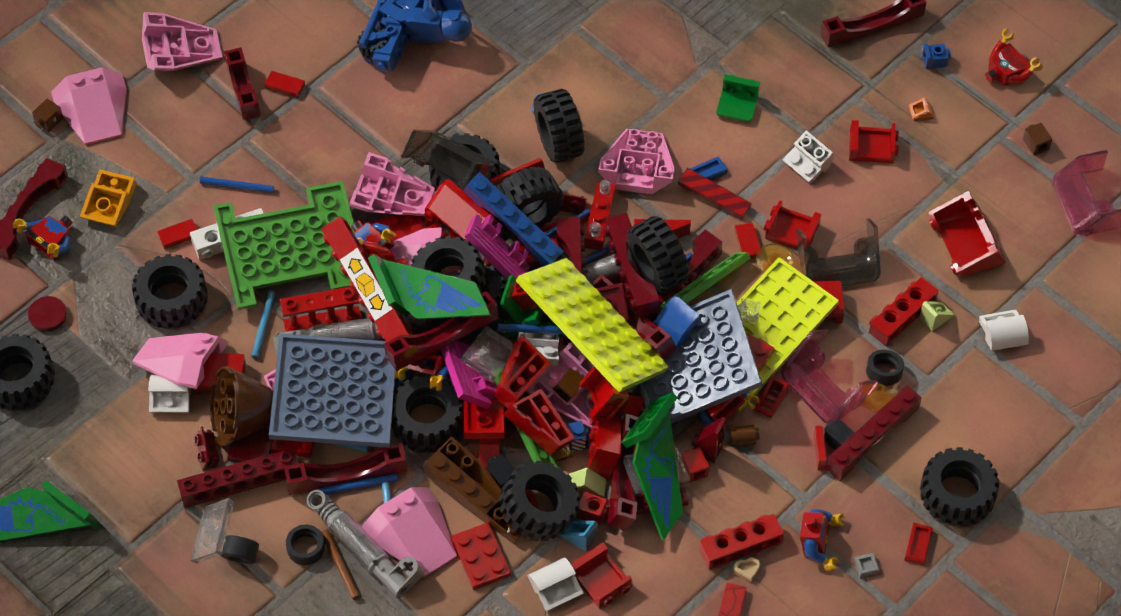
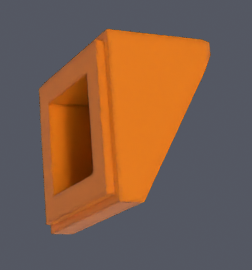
[909,97,934,120]

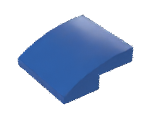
[654,294,701,348]

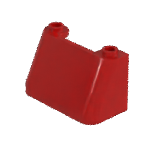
[928,191,1007,277]

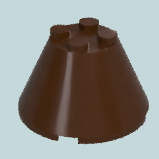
[210,366,273,446]

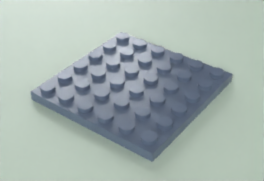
[639,289,763,424]
[269,334,395,448]

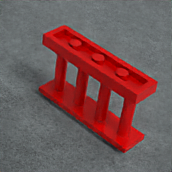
[280,286,362,332]

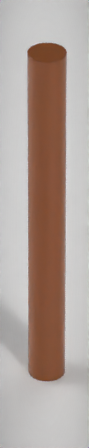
[321,529,360,600]

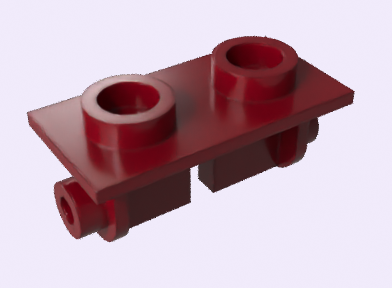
[559,194,587,214]
[194,426,219,471]

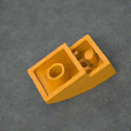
[80,169,138,227]

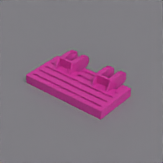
[464,214,530,280]
[441,341,496,409]

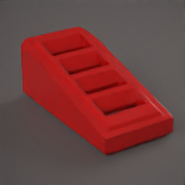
[754,376,790,418]

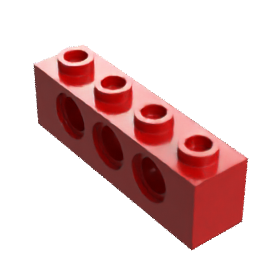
[869,277,939,346]
[699,514,784,570]

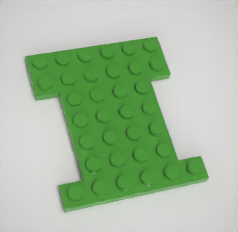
[213,181,355,310]

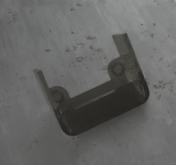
[401,129,495,190]
[796,218,881,287]

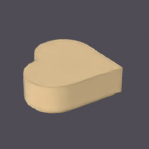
[734,558,760,583]

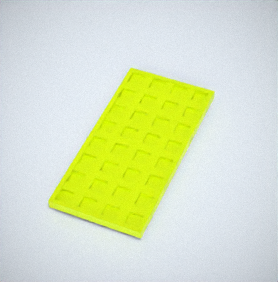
[736,257,839,413]
[516,258,669,393]

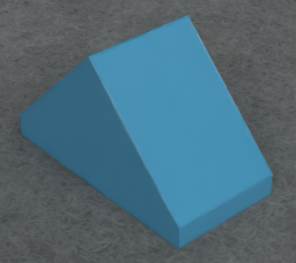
[560,520,598,551]

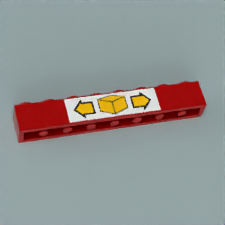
[321,216,413,342]

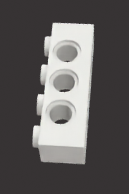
[190,208,263,260]

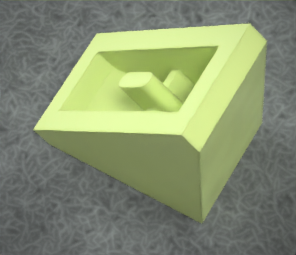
[919,301,954,331]
[569,468,606,498]

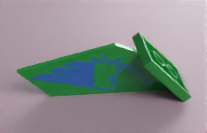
[368,254,491,320]
[621,392,683,541]
[0,480,102,542]

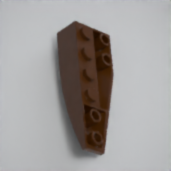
[423,436,521,543]

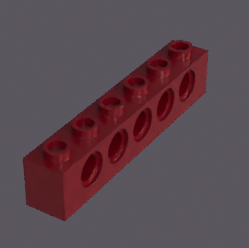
[177,448,298,508]

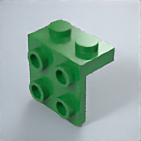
[716,74,760,123]
[500,275,544,325]

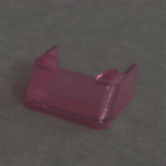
[1052,150,1121,236]
[782,329,878,424]

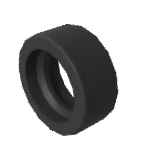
[866,349,904,386]
[286,524,325,565]

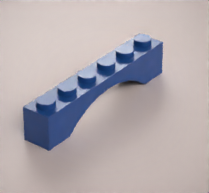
[463,172,563,266]

